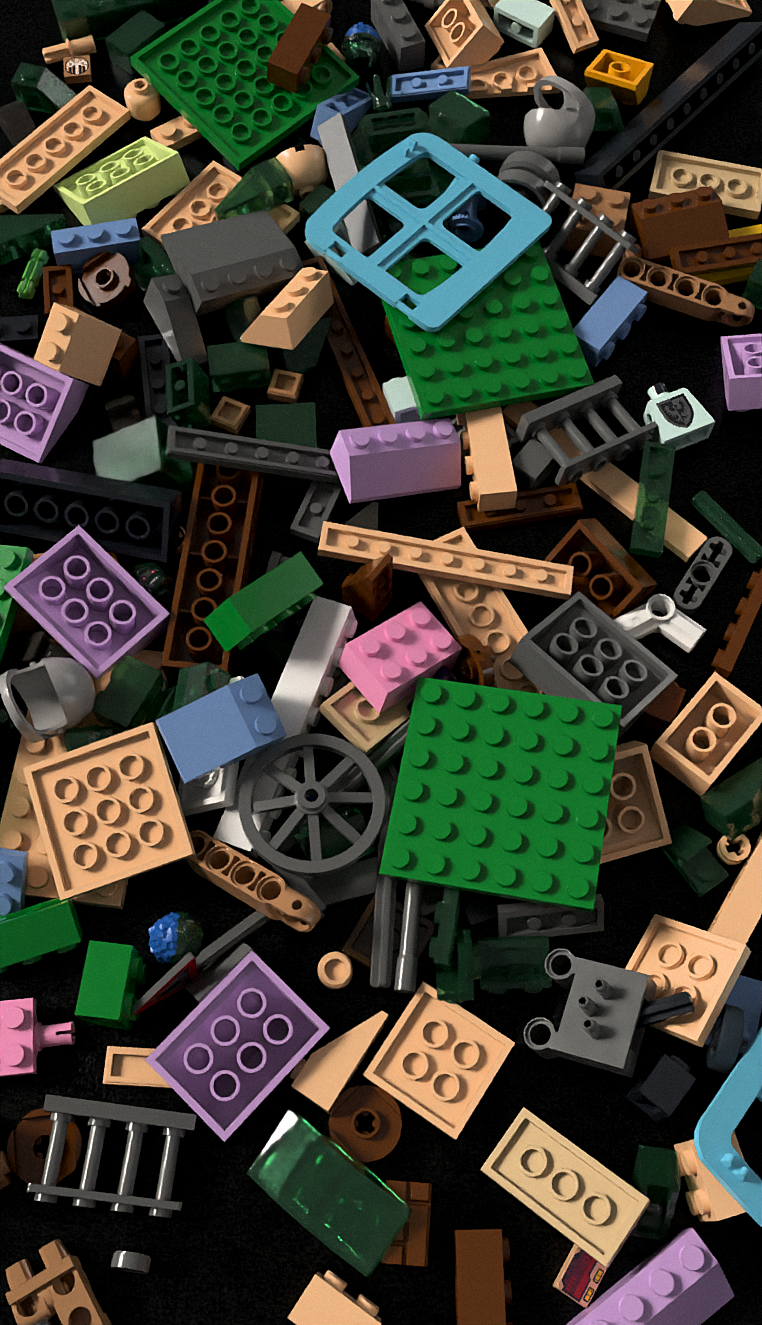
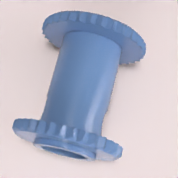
[445,194,488,243]

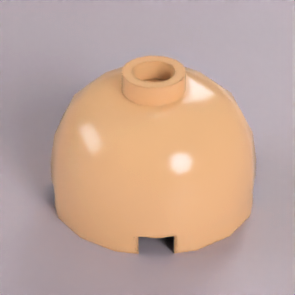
[273,144,329,199]

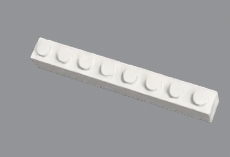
[213,596,357,859]

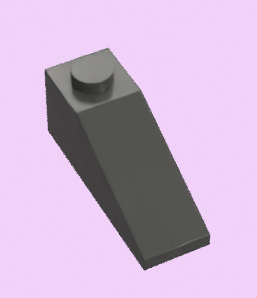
[143,274,209,371]

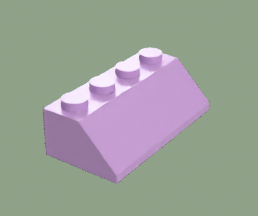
[330,418,461,504]
[566,1228,734,1325]

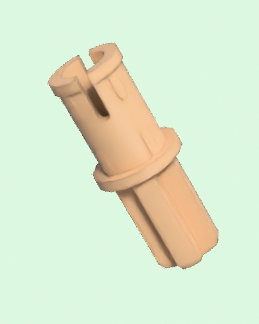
[42,35,97,64]

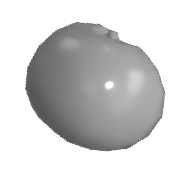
[524,75,596,148]
[0,657,96,743]

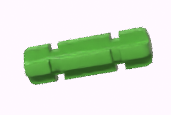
[17,248,49,300]

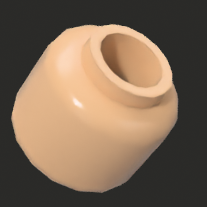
[124,78,161,122]

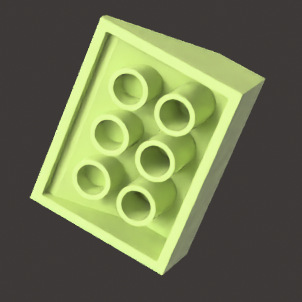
[53,136,190,226]

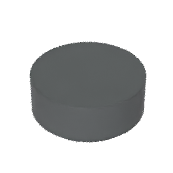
[111,1251,151,1274]

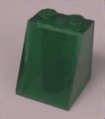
[93,416,194,497]

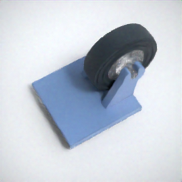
[704,975,762,1073]

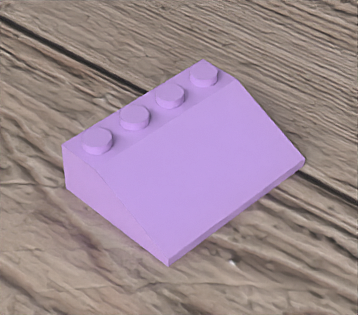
[721,334,762,412]
[0,343,89,463]
[4,525,170,680]
[145,950,330,1142]

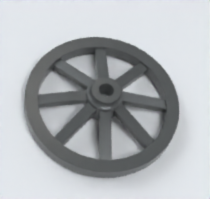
[238,733,385,876]

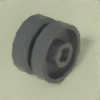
[490,151,561,221]

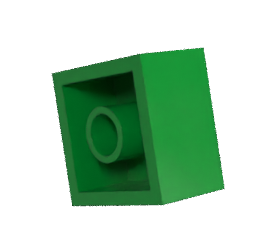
[75,940,148,1030]

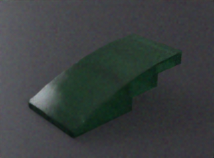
[247,1110,413,1277]

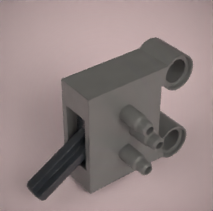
[523,948,695,1078]

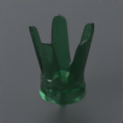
[365,74,394,119]

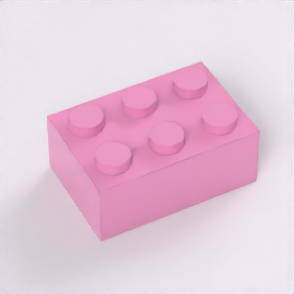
[338,601,462,714]

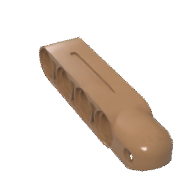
[616,256,755,327]
[185,830,321,932]

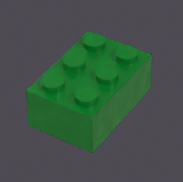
[203,551,323,653]

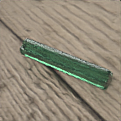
[691,491,762,564]

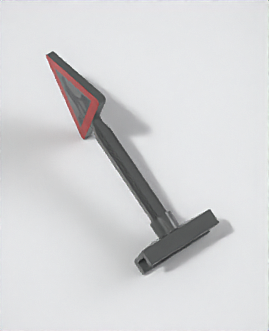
[132,853,326,1015]

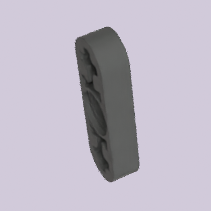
[672,537,732,616]

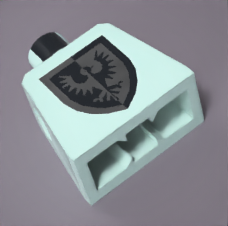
[643,383,715,457]

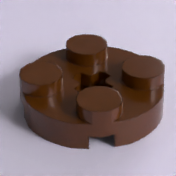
[78,251,136,311]
[450,634,497,688]
[329,1085,402,1163]
[7,1108,85,1185]

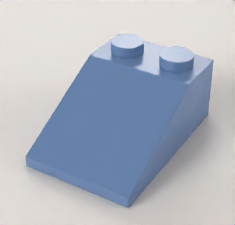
[155,673,287,784]

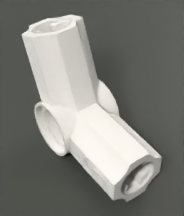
[613,594,706,653]

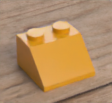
[584,49,654,105]

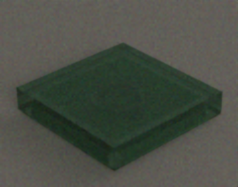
[256,402,317,448]

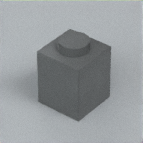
[512,438,555,490]

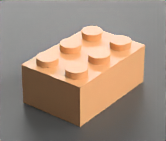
[649,672,762,797]

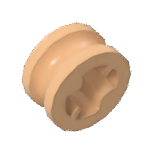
[716,831,751,865]

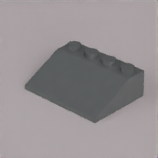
[160,209,304,316]
[509,591,678,740]

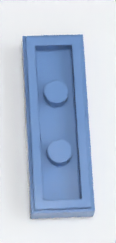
[390,66,471,104]

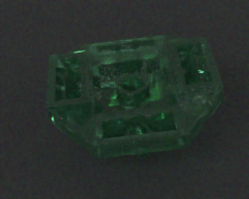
[350,107,455,213]

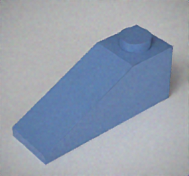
[310,88,376,145]

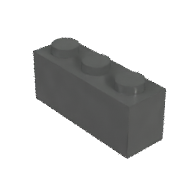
[371,0,425,73]

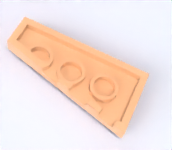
[450,47,561,100]

